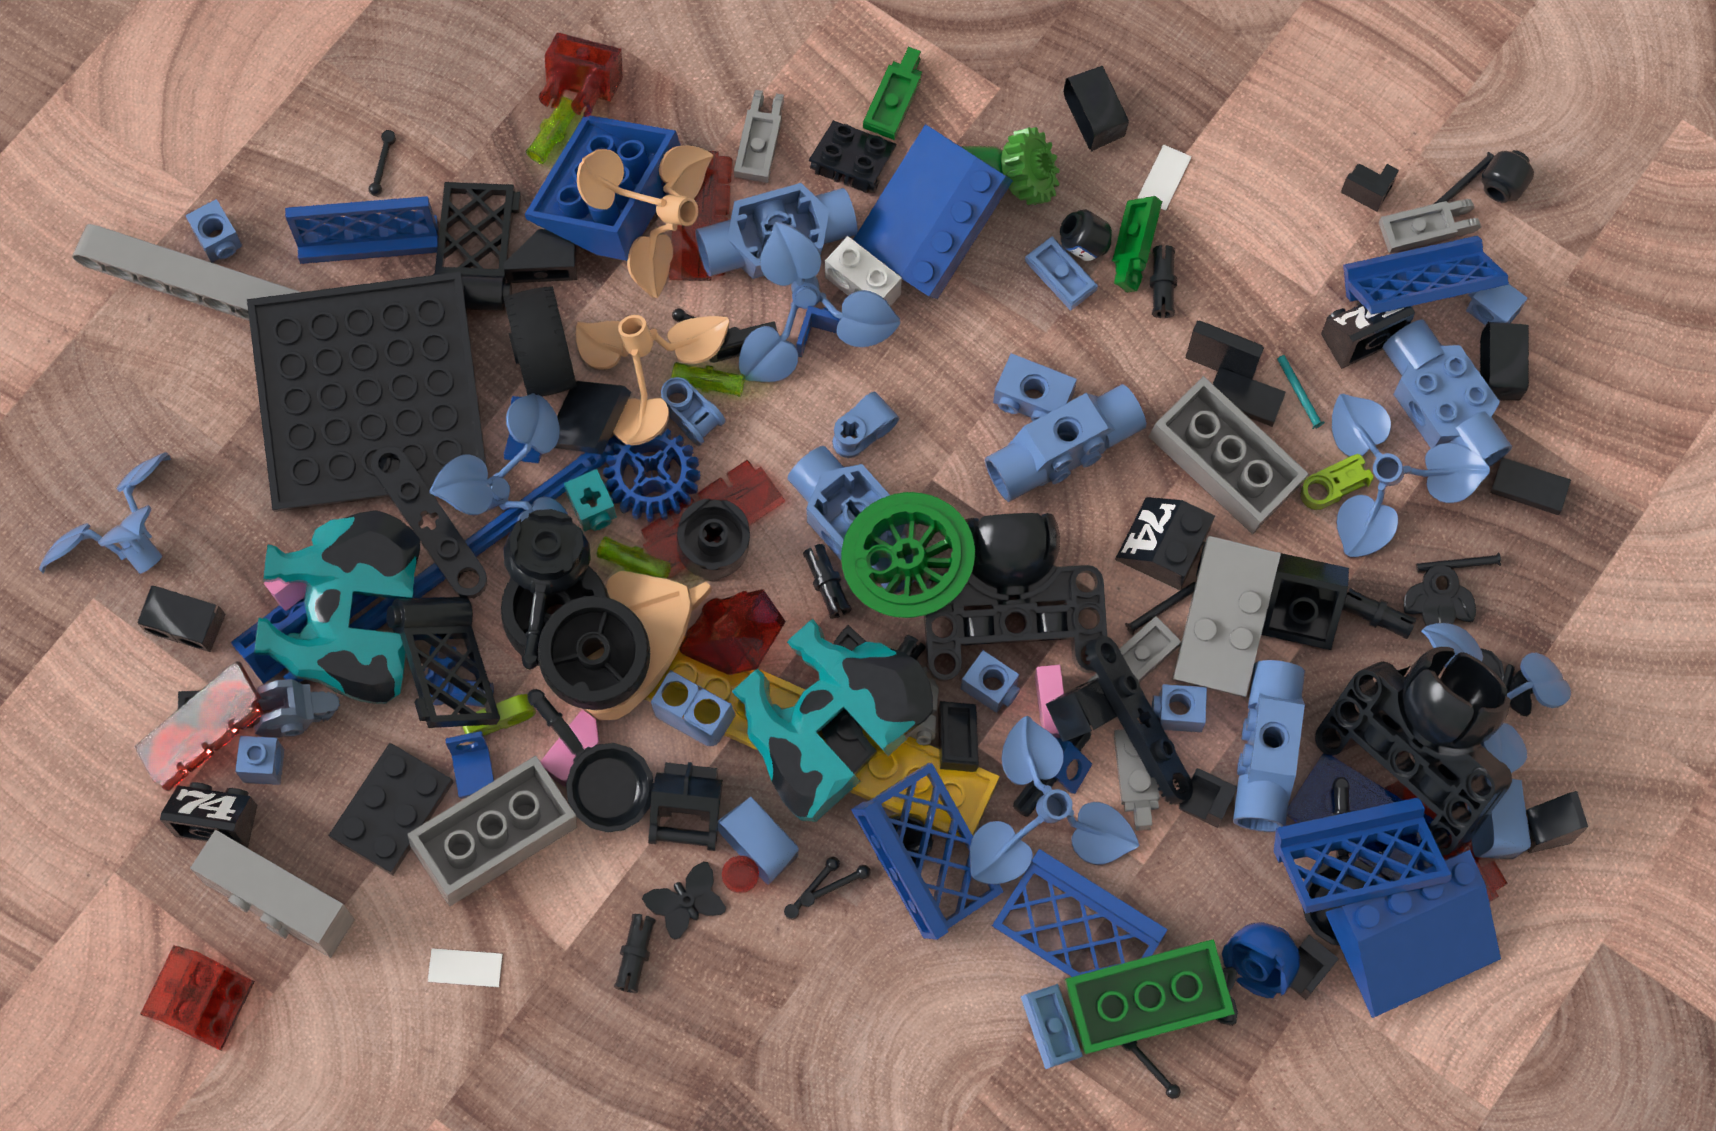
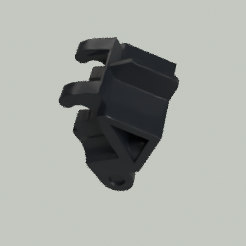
[648,762,723,851]

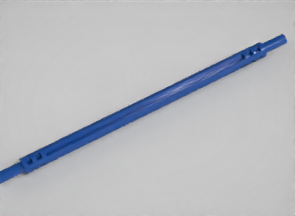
[283,435,625,683]

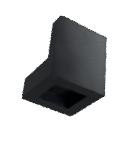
[1341,164,1399,212]
[1179,768,1237,828]
[1290,935,1339,1000]

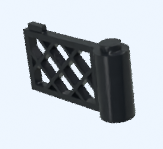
[433,182,521,311]
[386,597,500,728]

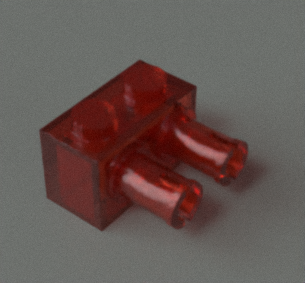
[539,32,623,117]

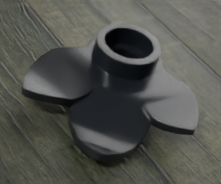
[1403,565,1476,626]

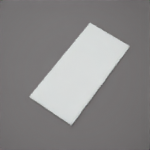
[1138,144,1192,210]
[428,948,503,987]

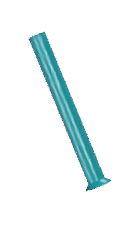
[1277,355,1325,429]

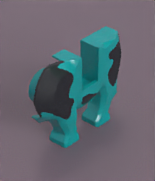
[254,510,420,704]
[732,619,933,822]

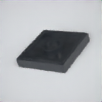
[1185,320,1264,379]
[554,381,631,454]

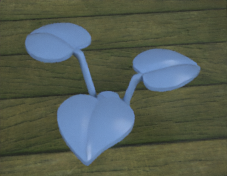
[739,222,900,382]
[430,393,568,522]
[1332,394,1490,557]
[39,452,171,574]
[1421,623,1571,773]
[970,716,1139,884]

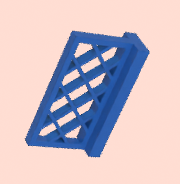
[285,196,439,264]
[1343,235,1509,315]
[851,763,1004,940]
[1273,797,1451,914]
[992,849,1168,977]

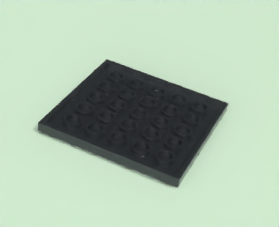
[247,271,488,512]

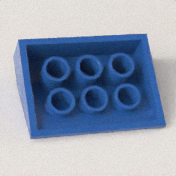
[524,114,681,261]
[853,124,1013,299]
[1325,850,1501,1018]

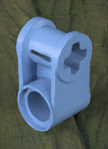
[661,377,726,446]
[832,392,900,458]

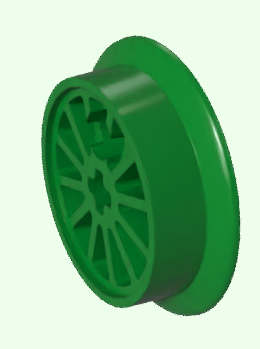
[841,492,975,618]

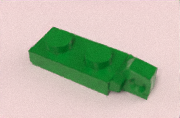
[863,46,922,140]
[1112,196,1163,293]

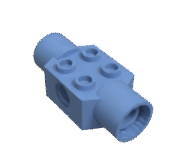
[696,183,857,279]
[1382,319,1512,467]
[985,384,1146,502]
[787,446,915,594]
[1233,660,1305,832]

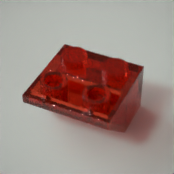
[679,589,786,675]
[140,945,255,1051]

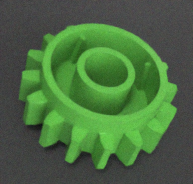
[1001,127,1060,205]

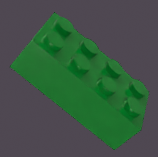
[1064,939,1235,1054]

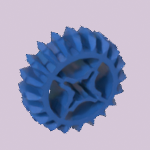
[603,428,701,523]

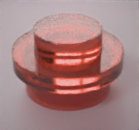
[722,856,759,893]

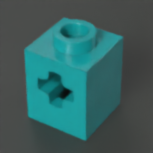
[564,469,617,532]

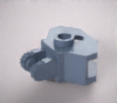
[251,679,340,738]

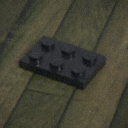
[328,743,454,876]

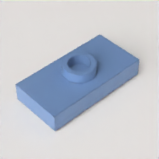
[1025,236,1098,311]
[1020,984,1083,1069]

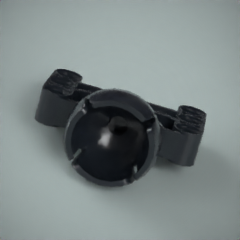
[924,513,1108,681]
[1315,647,1512,856]

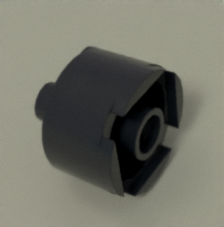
[676,498,750,581]

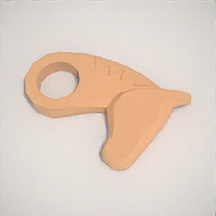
[583,571,712,721]

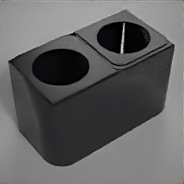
[1063,66,1129,152]
[1480,321,1529,401]
[137,586,226,652]
[1046,677,1117,742]

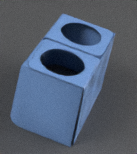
[651,670,736,746]
[1467,776,1531,860]
[718,797,799,885]

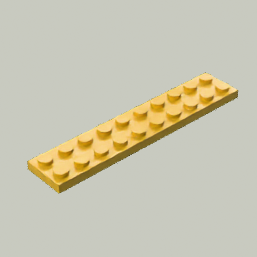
[644,636,1000,837]

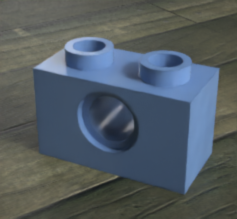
[993,353,1077,421]

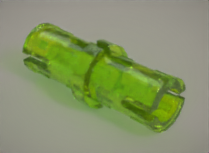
[526,97,580,164]
[671,362,745,397]
[596,536,671,579]

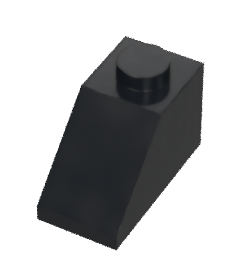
[504,229,577,283]
[1526,791,1588,854]

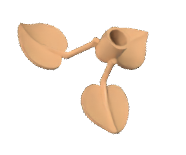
[577,145,714,298]
[576,315,730,445]

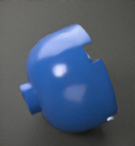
[1222,922,1300,998]

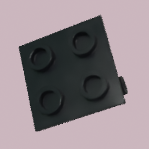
[809,120,897,194]

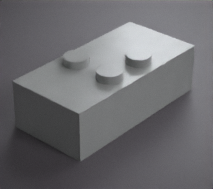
[1149,376,1309,534]
[1172,536,1281,697]
[407,756,577,907]
[190,830,355,958]

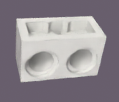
[825,236,902,306]

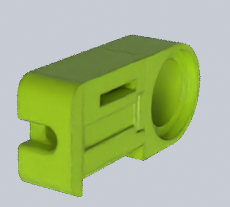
[1300,454,1373,510]
[462,694,536,743]

